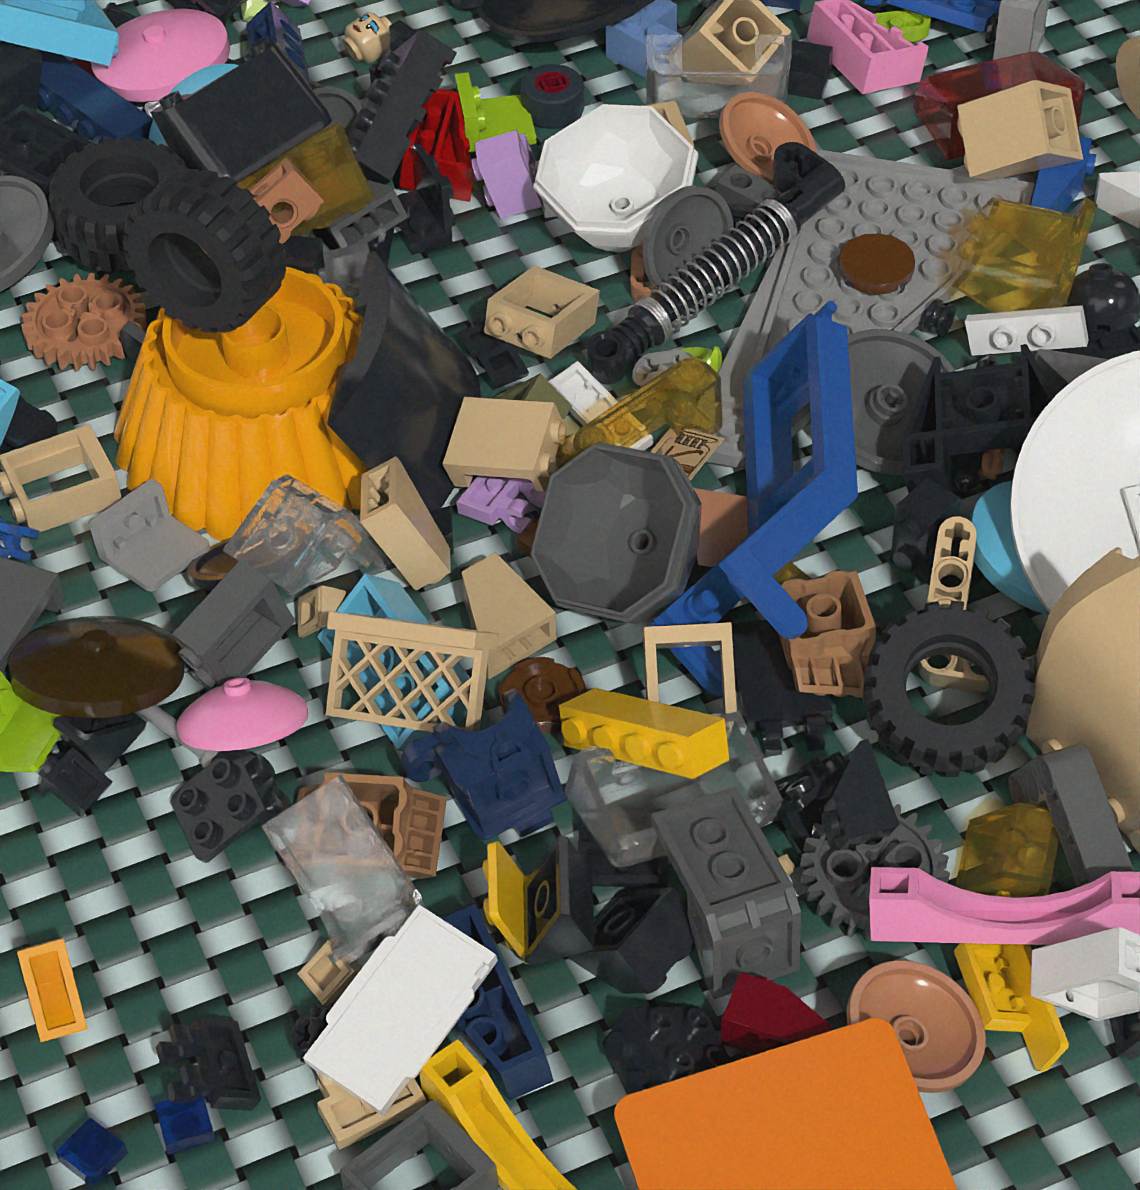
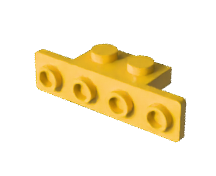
[954,891,1069,1071]

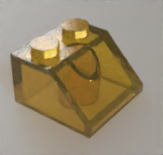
[955,802,1059,898]

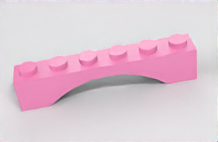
[869,867,1140,945]

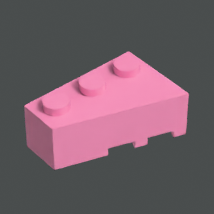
[807,0,929,94]

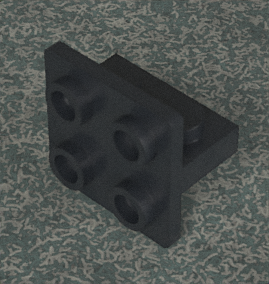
[757,751,850,852]

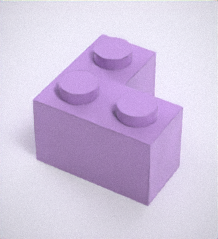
[472,130,542,219]

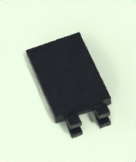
[731,620,833,757]

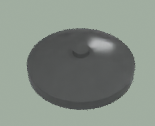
[0,175,55,292]
[848,329,955,475]

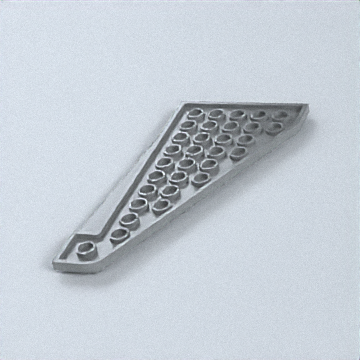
[690,150,1035,469]

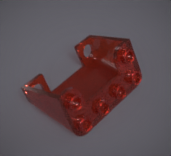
[914,51,1085,160]

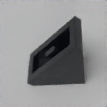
[53,713,147,774]

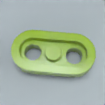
[874,9,931,43]

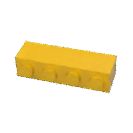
[559,688,730,779]

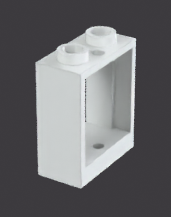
[1031,927,1140,1021]

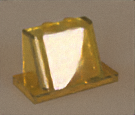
[951,197,1098,313]

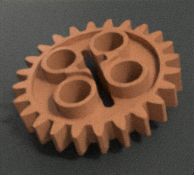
[21,273,147,371]

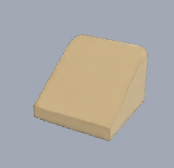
[298,585,346,638]
[297,940,362,1006]

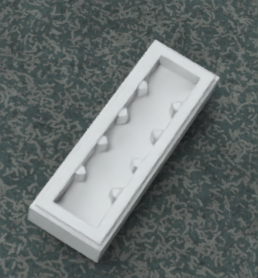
[965,305,1089,356]
[548,361,653,451]

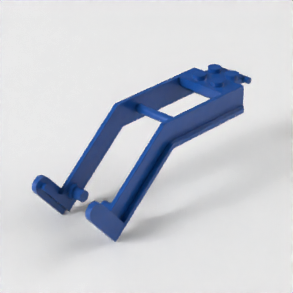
[649,301,858,697]

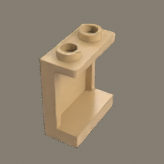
[443,397,567,492]

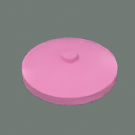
[91,9,230,102]

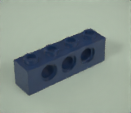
[246,1,310,85]

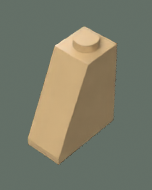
[360,456,451,591]
[462,552,557,680]

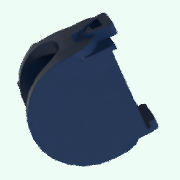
[401,688,567,840]

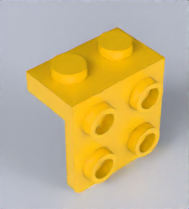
[483,841,530,965]

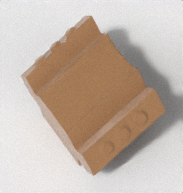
[778,571,876,698]
[285,772,447,879]

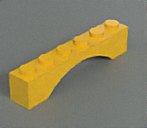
[419,1039,578,1190]

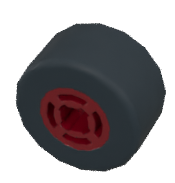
[520,64,584,129]

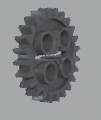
[799,804,950,942]

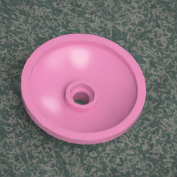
[177,678,308,751]

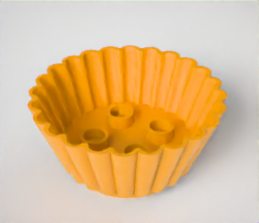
[113,267,369,541]

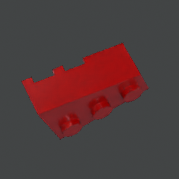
[399,89,475,202]

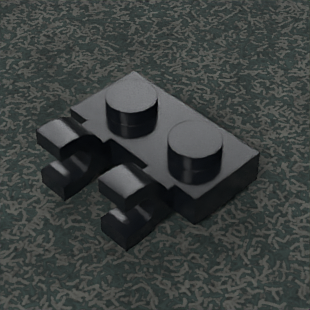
[155,1018,262,1111]

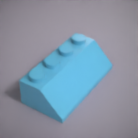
[317,574,470,751]

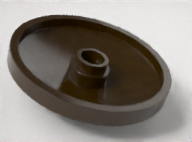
[9,616,184,718]

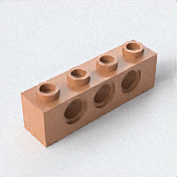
[200,157,324,258]

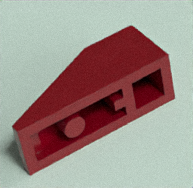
[721,972,835,1055]

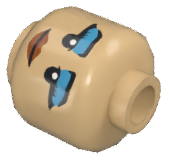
[342,12,391,64]

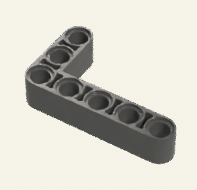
[1008,743,1134,887]

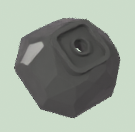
[531,442,702,624]

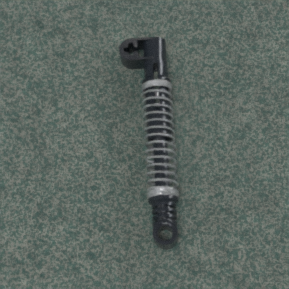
[587,142,845,385]

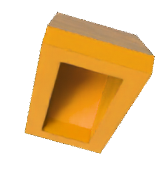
[17,937,87,1042]

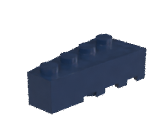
[441,904,554,1100]

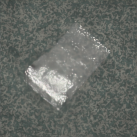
[223,474,391,595]

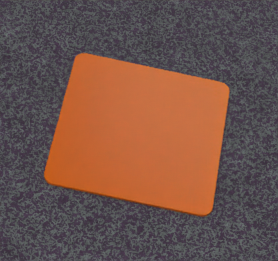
[614,1018,958,1190]

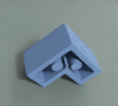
[606,0,682,85]

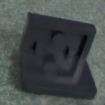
[171,749,293,863]
[602,1006,732,1095]

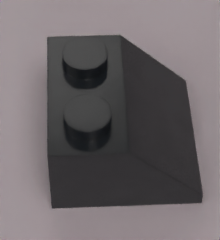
[568,887,695,994]

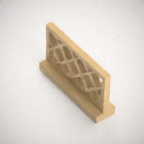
[325,612,499,733]

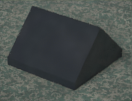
[523,835,595,965]

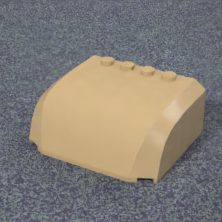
[1026,547,1140,854]

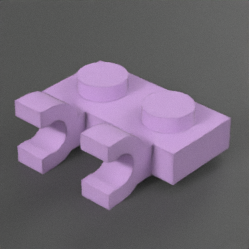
[456,475,550,534]

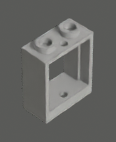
[992,0,1049,80]

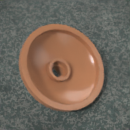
[719,92,816,185]
[846,961,986,1093]

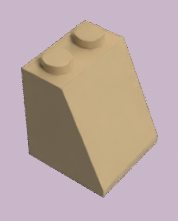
[666,0,791,83]
[957,80,1083,181]

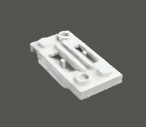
[303,905,498,1116]

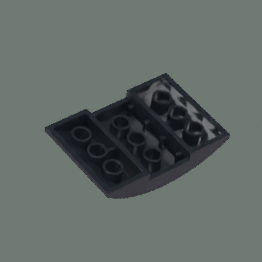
[327,252,481,513]

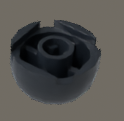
[1063,263,1140,333]

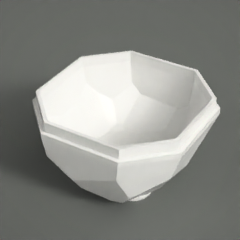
[533,104,698,253]

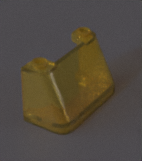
[556,357,722,470]

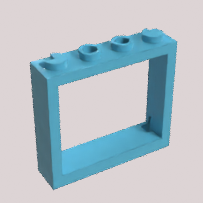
[0,0,120,66]

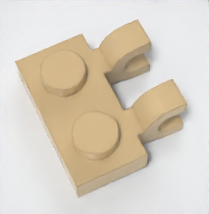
[315,1070,427,1150]

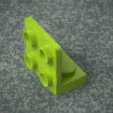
[455,72,537,152]
[0,671,62,773]

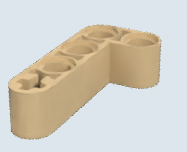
[919,516,990,693]

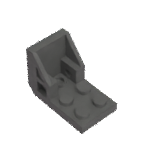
[651,786,801,999]

